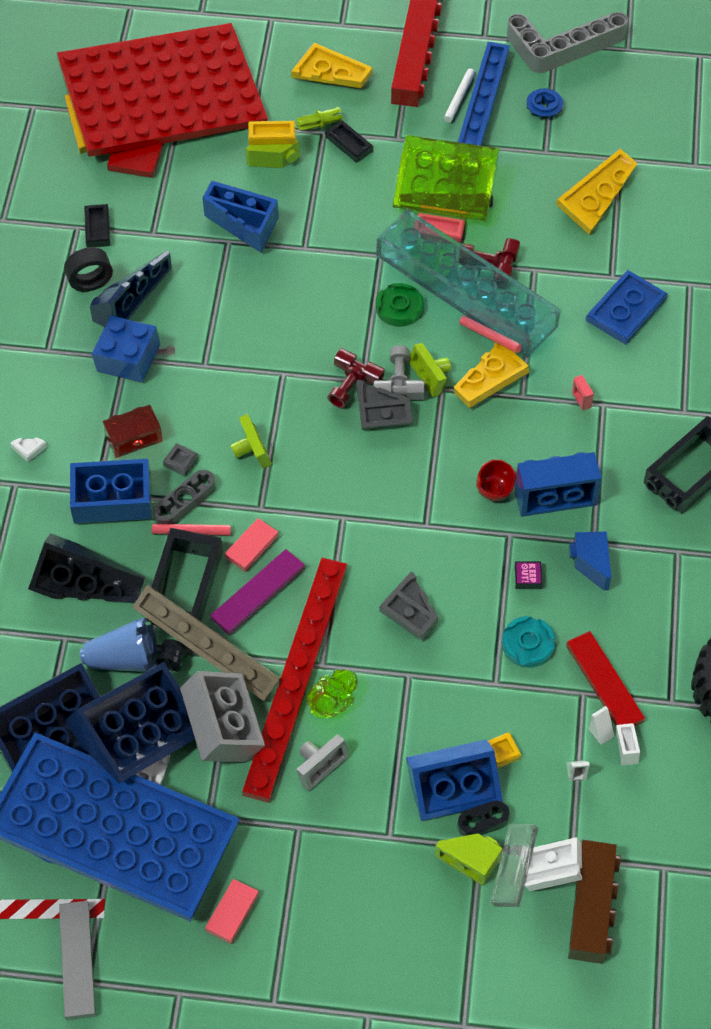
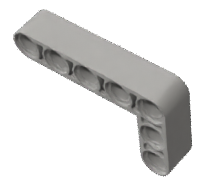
[507,12,628,74]

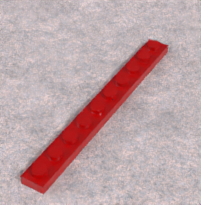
[242,557,347,803]

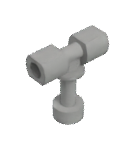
[374,345,424,400]

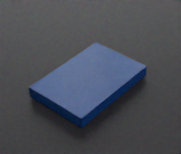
[585,270,668,345]

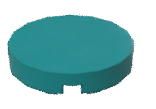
[502,616,555,668]

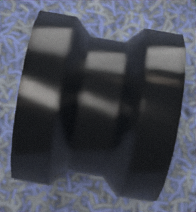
[156,639,189,672]

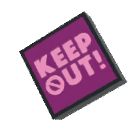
[514,561,542,589]

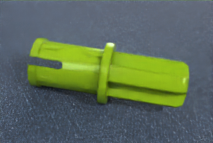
[296,107,342,131]

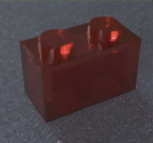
[103,405,163,458]

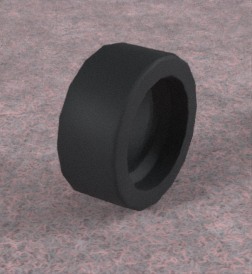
[64,247,113,292]

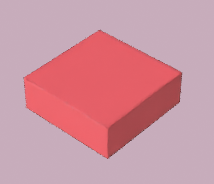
[572,375,594,411]

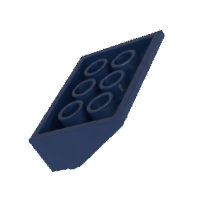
[65,662,195,784]
[0,663,100,772]

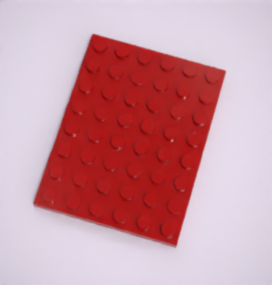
[57,23,268,157]

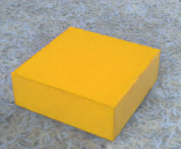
[488,732,521,769]

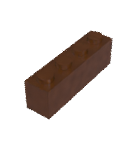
[568,839,621,964]

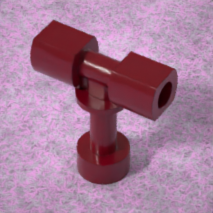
[460,238,520,287]
[327,348,385,408]

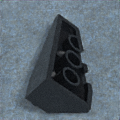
[28,533,146,603]

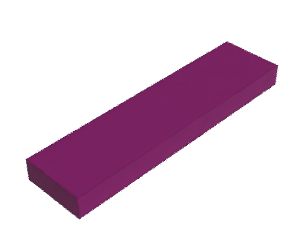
[210,549,305,636]

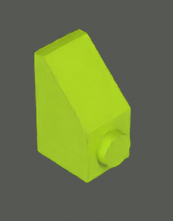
[245,138,300,168]
[435,833,503,886]

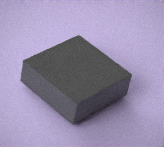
[163,443,198,477]

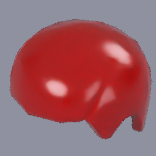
[476,459,516,501]

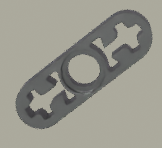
[153,470,215,524]

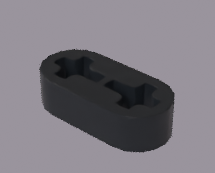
[457,800,510,836]

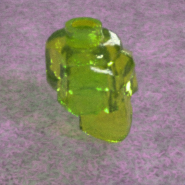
[307,669,358,719]

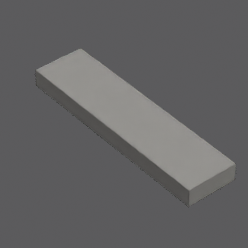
[59,901,96,1020]

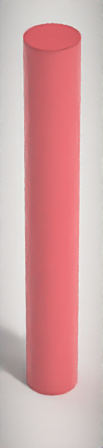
[459,316,522,353]
[152,524,231,536]

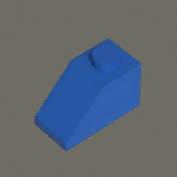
[569,531,611,590]

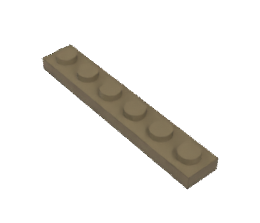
[132,585,281,701]

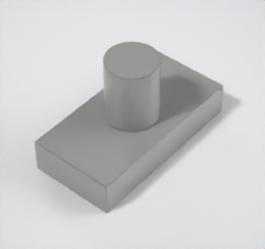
[296,734,350,791]

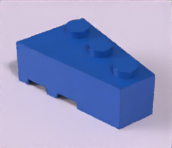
[203,181,279,253]

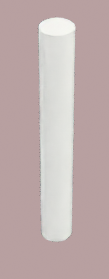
[443,69,475,123]

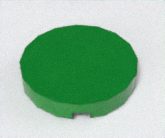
[376,283,424,327]

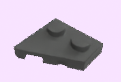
[356,380,412,430]
[379,572,438,641]

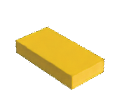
[248,121,295,145]

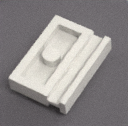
[525,837,582,891]

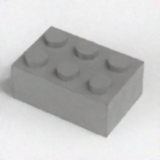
[180,671,265,762]

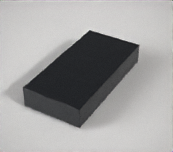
[325,120,373,163]
[84,204,110,248]

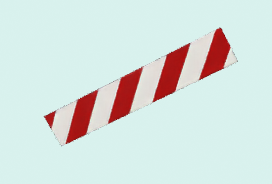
[0,899,105,919]

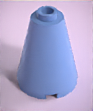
[80,618,158,672]

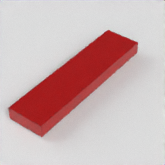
[566,631,645,727]

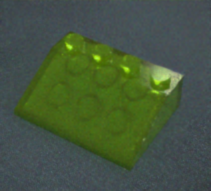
[393,135,499,221]

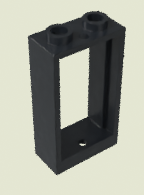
[643,416,711,514]
[147,528,223,626]

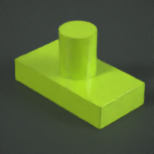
[409,343,451,397]
[230,413,272,469]

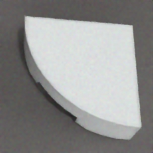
[10,438,47,462]

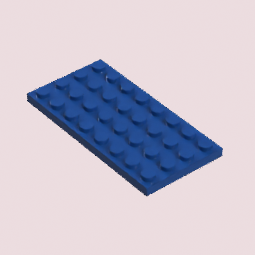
[0,733,239,922]

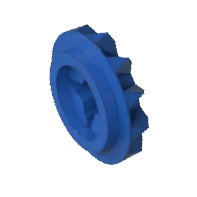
[527,88,563,119]

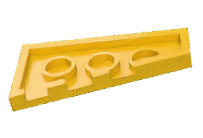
[556,148,637,235]

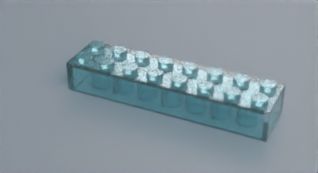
[376,209,561,357]

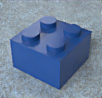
[92,316,160,383]

